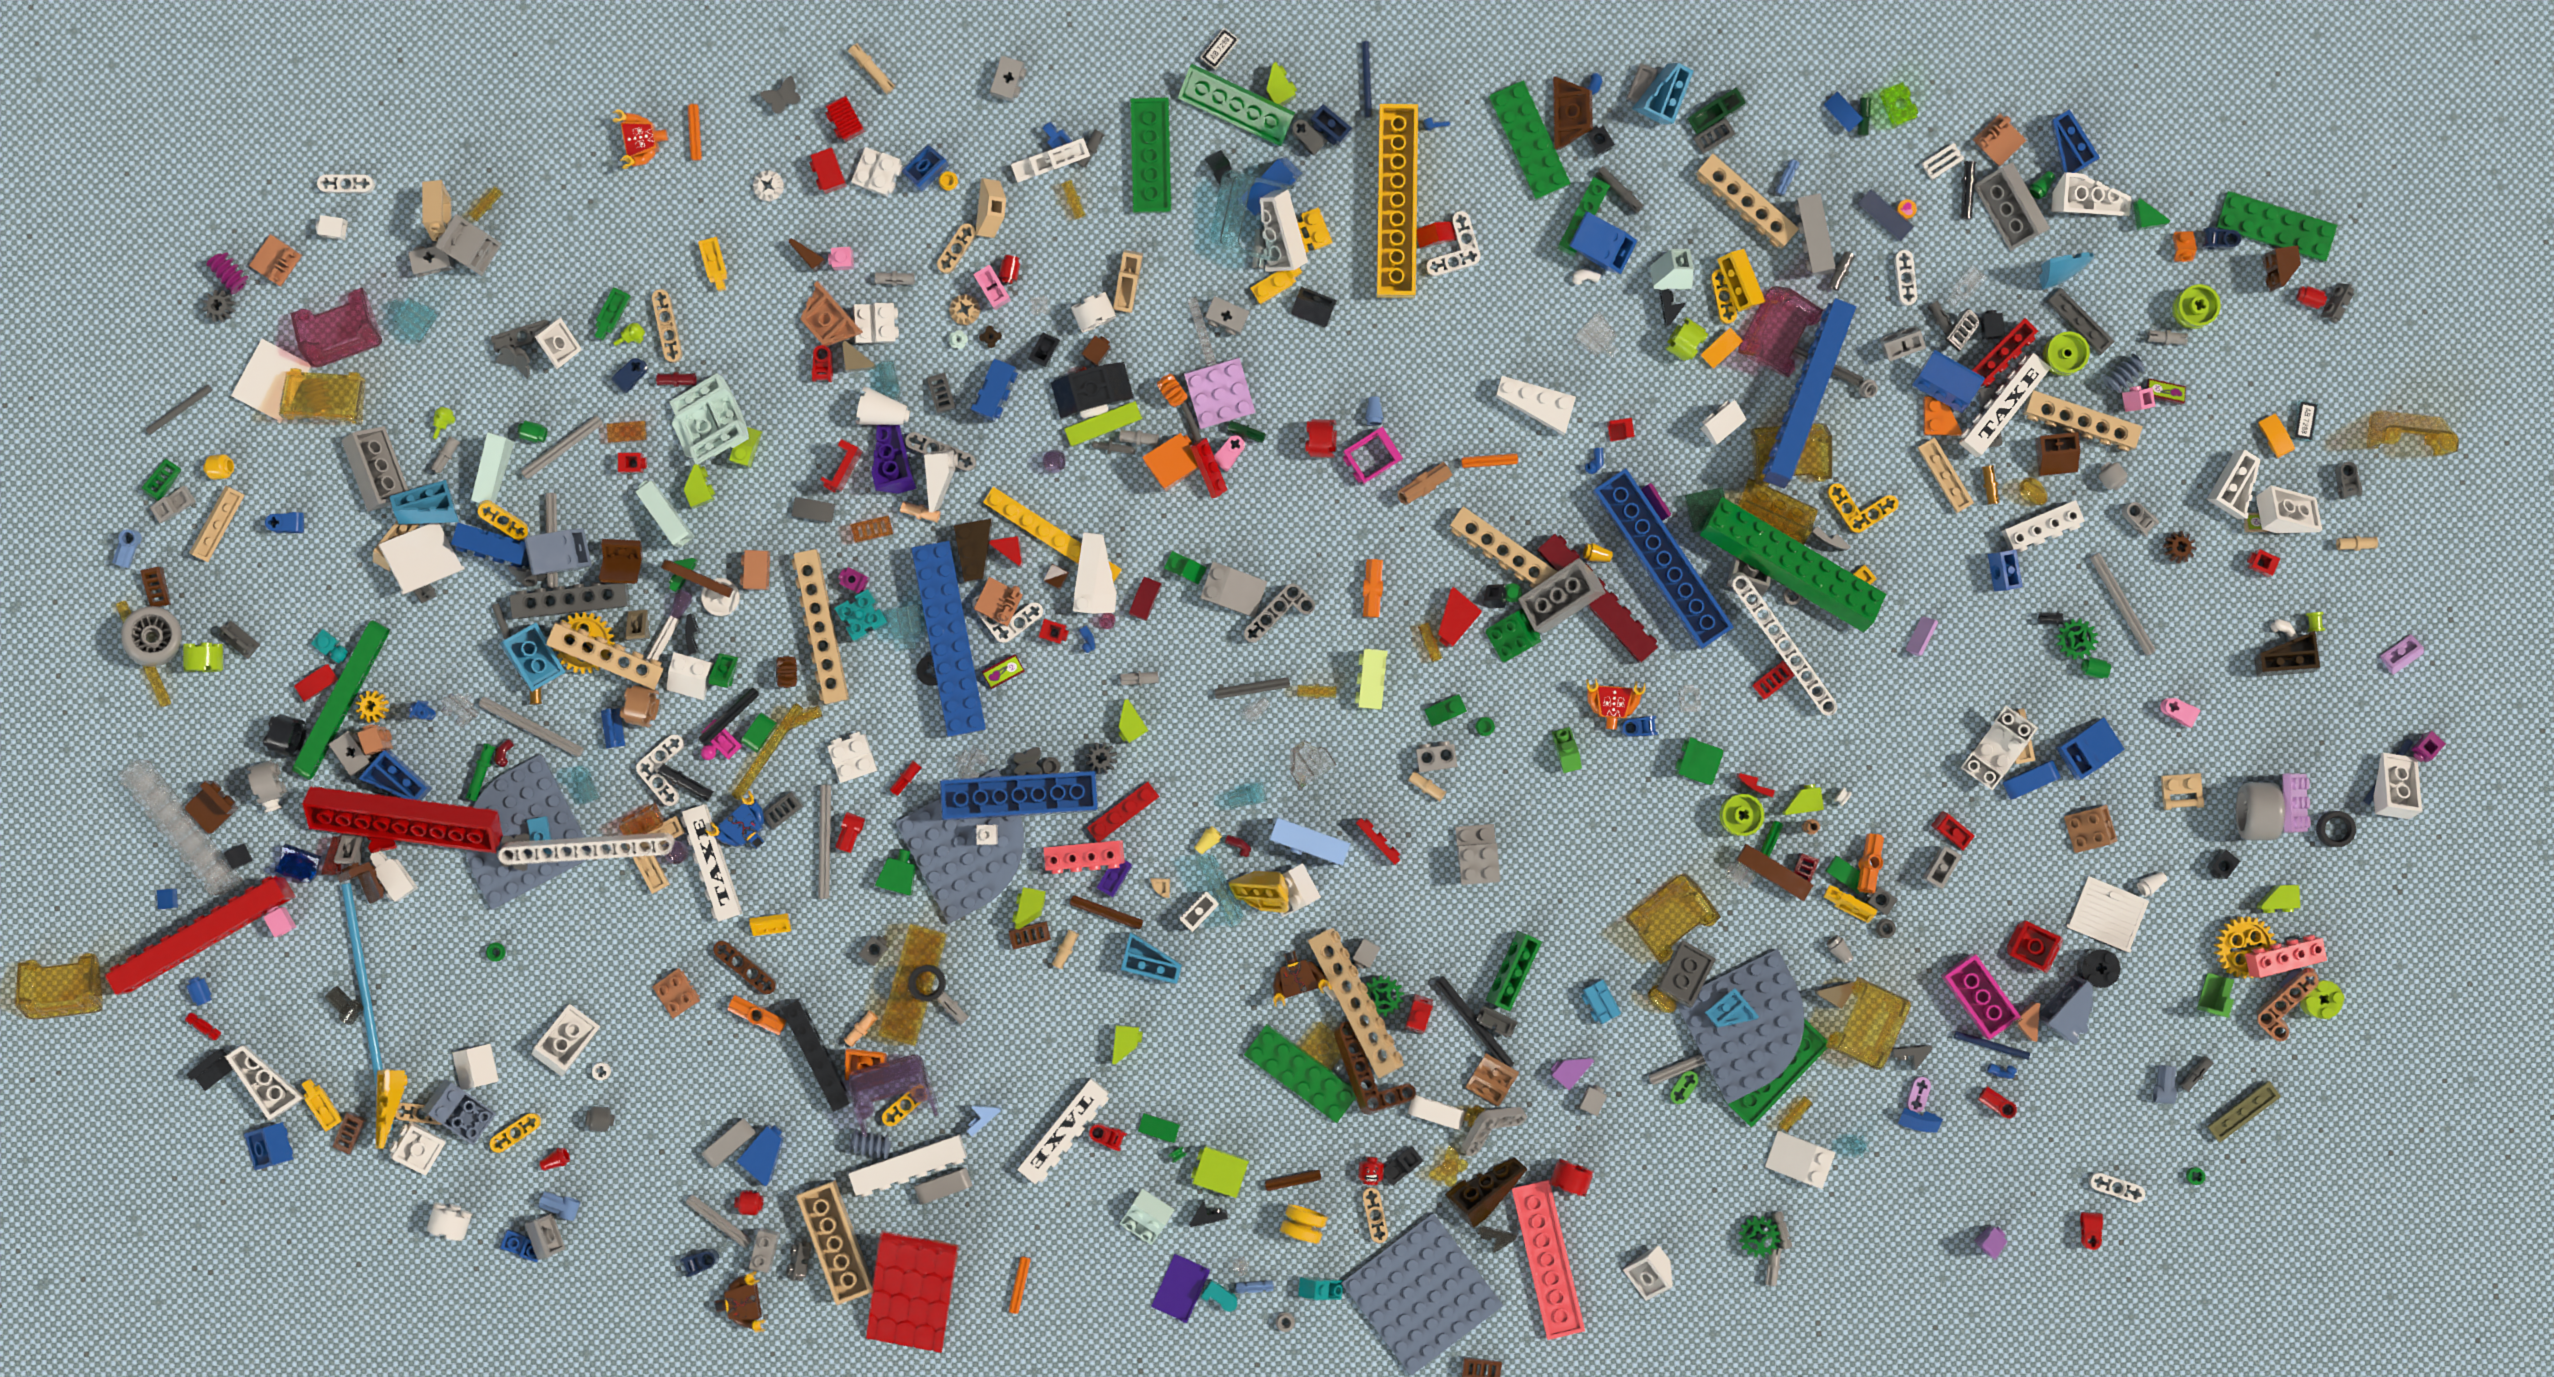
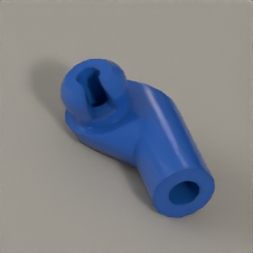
[1079,625,1096,653]

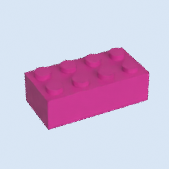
[1940,953,2021,1040]

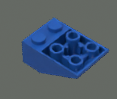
[1569,212,1638,274]
[2055,717,2125,780]

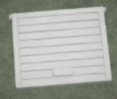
[231,339,313,423]
[378,523,465,595]
[2066,876,2149,953]

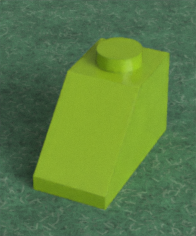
[729,427,762,468]
[1118,698,1149,743]
[1783,784,1824,815]
[1112,1024,1143,1064]

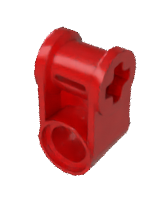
[812,345,833,382]
[1089,1123,1127,1151]
[2080,1212,2103,1250]

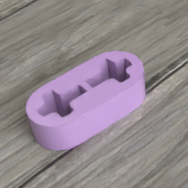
[1906,1076,1931,1113]

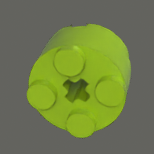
[1665,317,1708,361]
[183,643,223,672]
[2299,979,2345,1019]

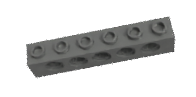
[510,582,630,619]

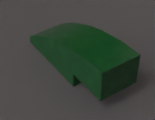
[1687,87,1748,135]

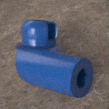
[1585,73,1603,95]
[1585,448,1604,474]
[1987,1063,2017,1079]

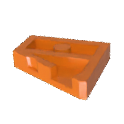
[1924,397,1962,436]

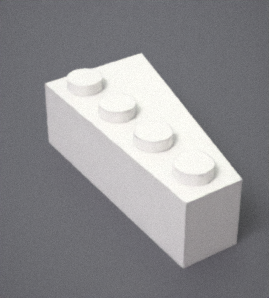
[1495,376,1576,436]
[225,1045,305,1120]

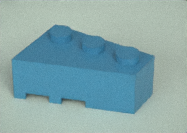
[1632,63,1694,125]
[389,480,459,524]
[1121,932,1182,984]

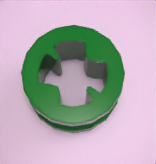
[1168,1146,1187,1163]
[2186,1167,2206,1185]

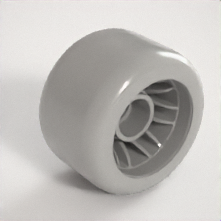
[121,606,182,667]
[2236,782,2285,840]

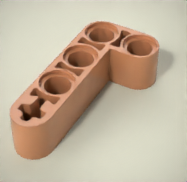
[2256,967,2319,1041]

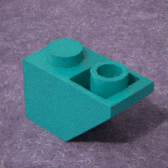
[1298,1277,1344,1300]

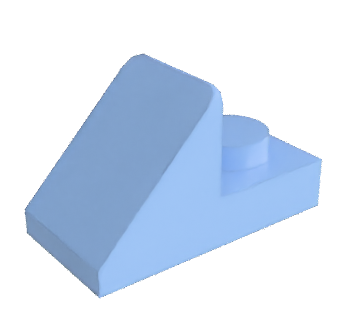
[967,1105,1002,1136]

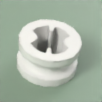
[1834,787,1852,806]
[262,798,282,813]
[592,1063,611,1080]

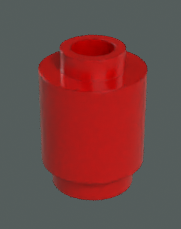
[998,255,1020,284]
[2296,286,2327,309]

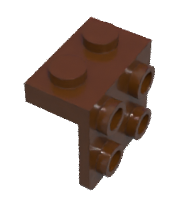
[599,539,643,584]
[185,781,239,834]
[337,862,384,904]

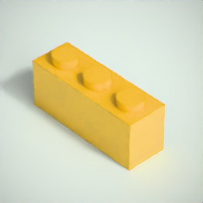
[1717,249,1766,312]

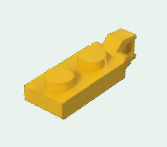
[698,236,728,292]
[1250,267,1302,305]
[1823,885,1877,923]
[302,1079,343,1131]

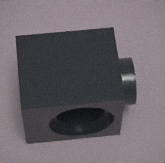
[1585,125,1615,158]
[1980,310,2005,340]
[2207,849,2241,880]

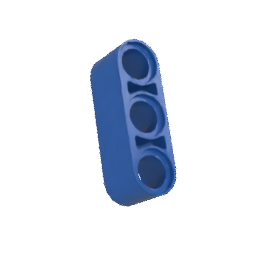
[2002,760,2061,800]

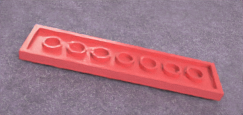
[1512,1179,1585,1340]

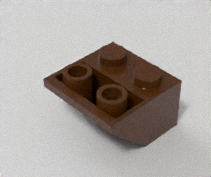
[2263,245,2301,292]
[2035,432,2080,476]

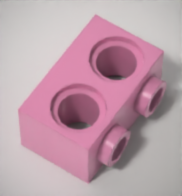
[973,265,1011,310]

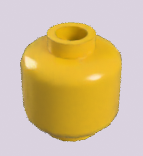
[203,454,234,480]

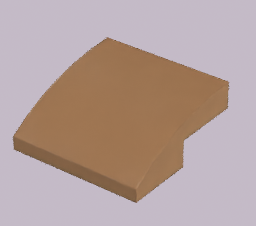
[1465,1053,1519,1107]

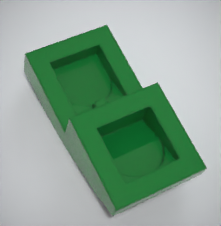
[1825,855,1860,894]

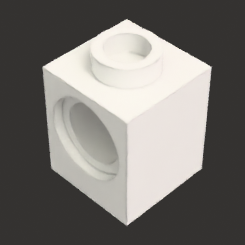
[316,215,348,240]
[977,825,998,845]

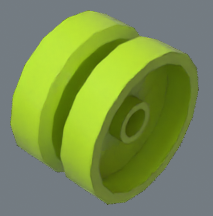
[2172,284,2221,330]
[2042,331,2090,377]
[1719,794,1765,836]

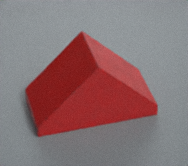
[1416,221,1457,249]
[989,536,1023,567]

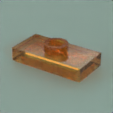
[607,421,647,443]

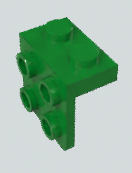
[1486,609,1542,662]
[1675,737,1724,785]

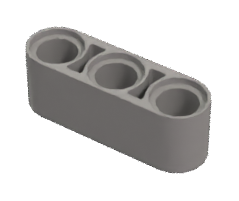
[701,1118,756,1169]
[914,1167,973,1205]

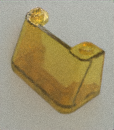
[279,368,365,424]
[2366,411,2459,456]
[1751,423,1832,486]
[1626,873,1721,964]
[15,953,103,1020]
[1826,977,1911,1070]

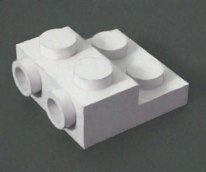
[851,147,903,197]
[853,303,899,344]
[827,732,878,783]
[389,1121,446,1175]

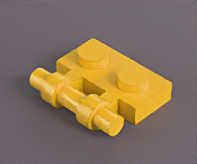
[1297,207,1333,253]

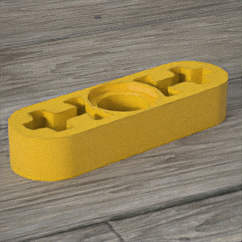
[1711,269,1737,324]
[478,500,528,540]
[882,1083,930,1126]
[490,1113,541,1153]

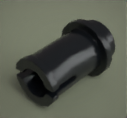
[2038,611,2063,626]

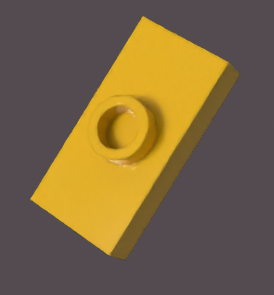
[749,913,791,936]

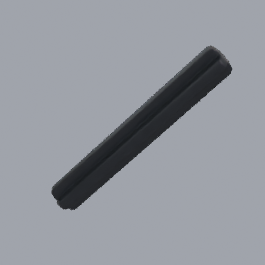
[699,687,759,745]

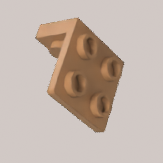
[2064,804,2118,853]

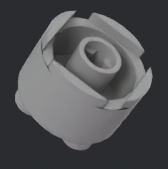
[247,760,287,804]

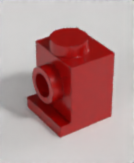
[618,453,647,474]
[2247,549,2281,577]
[1039,619,1069,644]

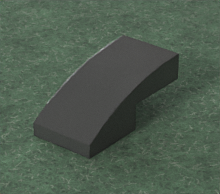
[792,497,835,523]

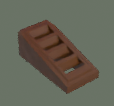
[788,238,826,272]
[140,567,171,607]
[1009,921,1051,950]
[332,1111,367,1155]
[1461,1356,1502,1377]

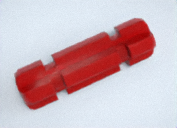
[185,1013,221,1041]

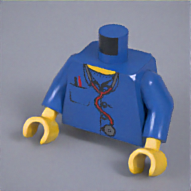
[705,791,765,849]

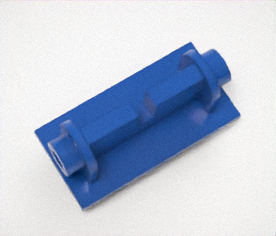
[409,700,436,720]
[601,708,625,749]

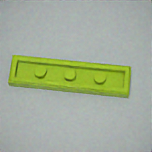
[1064,401,1142,447]

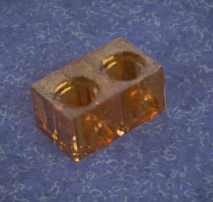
[619,803,664,835]

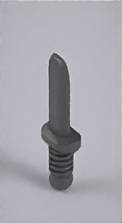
[1091,440,1135,454]

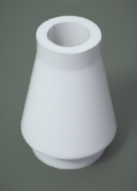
[2137,871,2167,897]

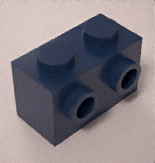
[1310,104,1352,147]

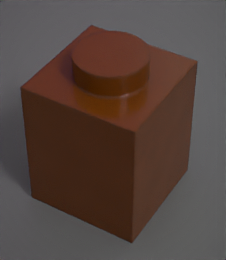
[1082,336,1111,366]

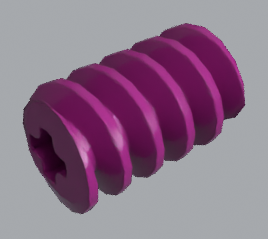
[206,252,249,295]

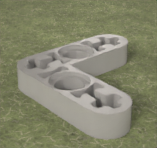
[1462,1107,1527,1156]

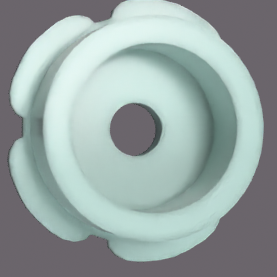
[949,330,968,349]

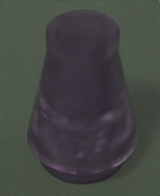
[670,589,693,619]

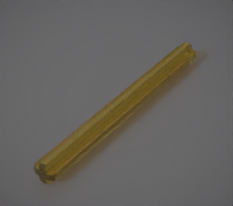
[116,601,171,707]
[732,703,803,800]

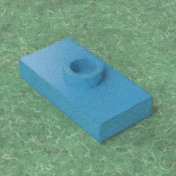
[527,816,552,854]

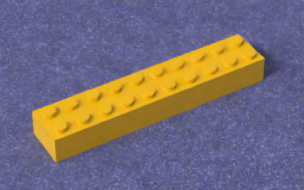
[1377,104,1418,298]

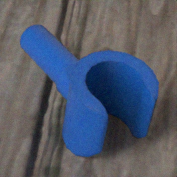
[1422,117,1450,131]

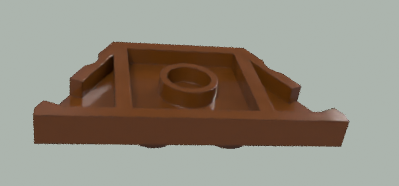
[1553,76,1593,150]

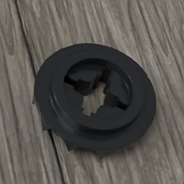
[916,655,937,686]

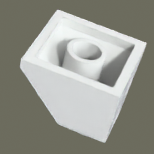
[1623,1245,1673,1301]

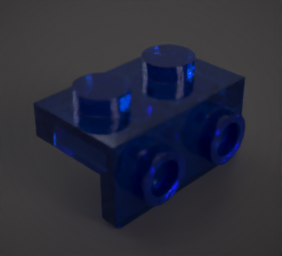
[274,844,322,883]

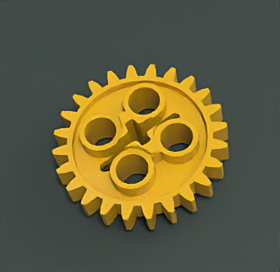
[553,612,615,674]
[2214,916,2277,979]

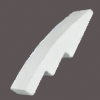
[1011,138,1090,182]

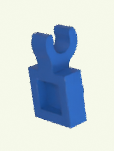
[1043,122,1073,149]

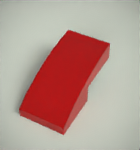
[294,664,339,703]
[1736,773,1775,798]

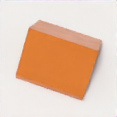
[845,1049,887,1084]

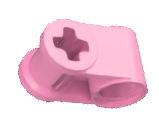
[1214,436,1245,472]
[2160,698,2200,728]

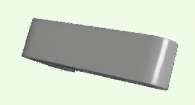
[1244,584,1315,643]

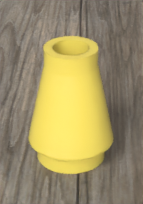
[1194,826,1222,854]

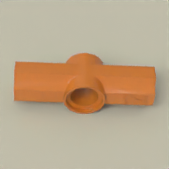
[1363,559,1383,618]
[1857,833,1884,894]
[727,995,787,1035]

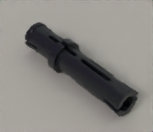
[1960,161,1977,220]
[657,763,714,802]

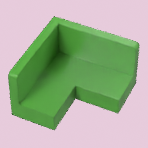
[2197,973,2234,1018]

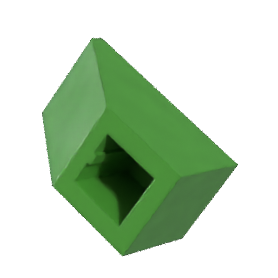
[1552,727,1582,773]

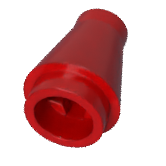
[540,1148,570,1171]

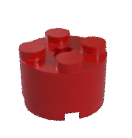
[1305,419,1337,458]
[1549,1158,1594,1197]

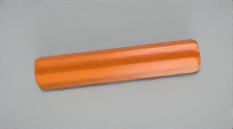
[688,104,702,161]
[1461,454,1518,468]
[1009,1256,1030,1314]

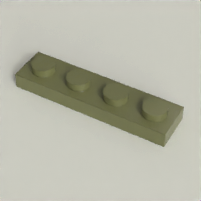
[2206,1081,2281,1143]

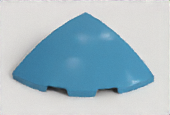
[2039,252,2095,290]

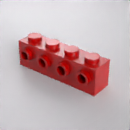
[1971,318,2038,387]

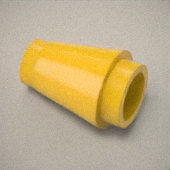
[1583,543,1613,562]

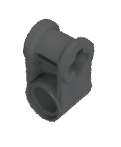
[1292,120,1327,156]
[2335,462,2362,500]

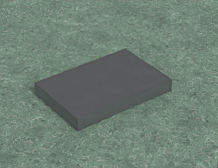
[1657,940,1716,1008]

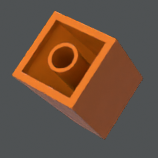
[1142,433,1199,492]

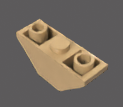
[975,178,1006,238]

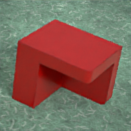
[1607,418,1635,442]

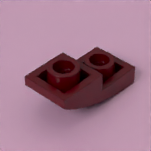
[1129,577,1162,621]

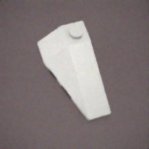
[2051,173,2131,216]
[1073,532,1117,614]

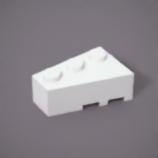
[2207,450,2260,519]

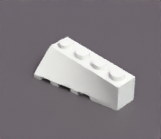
[1260,189,1308,272]

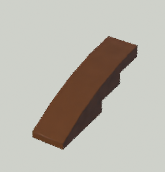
[1736,843,1813,901]

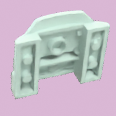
[669,373,749,465]

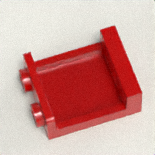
[820,439,863,493]

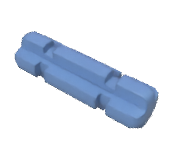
[1775,159,1800,196]
[1236,1280,1274,1294]

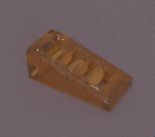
[850,516,893,544]

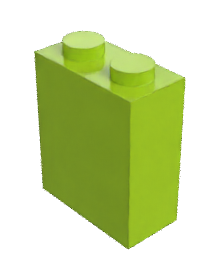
[1190,1145,1249,1198]

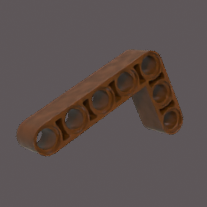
[1334,1021,1416,1115]

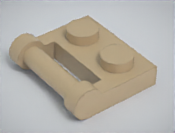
[2161,773,2204,810]

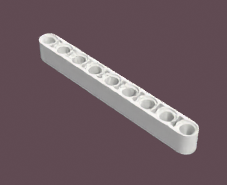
[1731,573,1837,716]
[498,833,674,864]

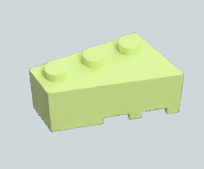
[1355,649,1388,710]

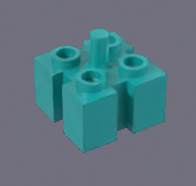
[835,589,889,642]

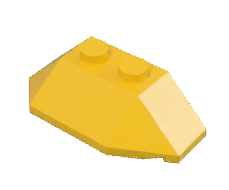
[1228,871,1288,913]

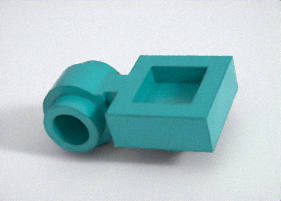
[311,629,349,664]

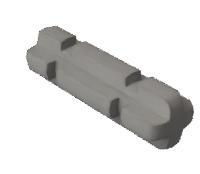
[1772,1211,1792,1249]

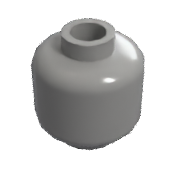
[2099,462,2128,491]

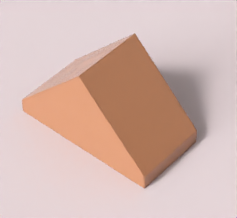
[2017,1002,2040,1042]

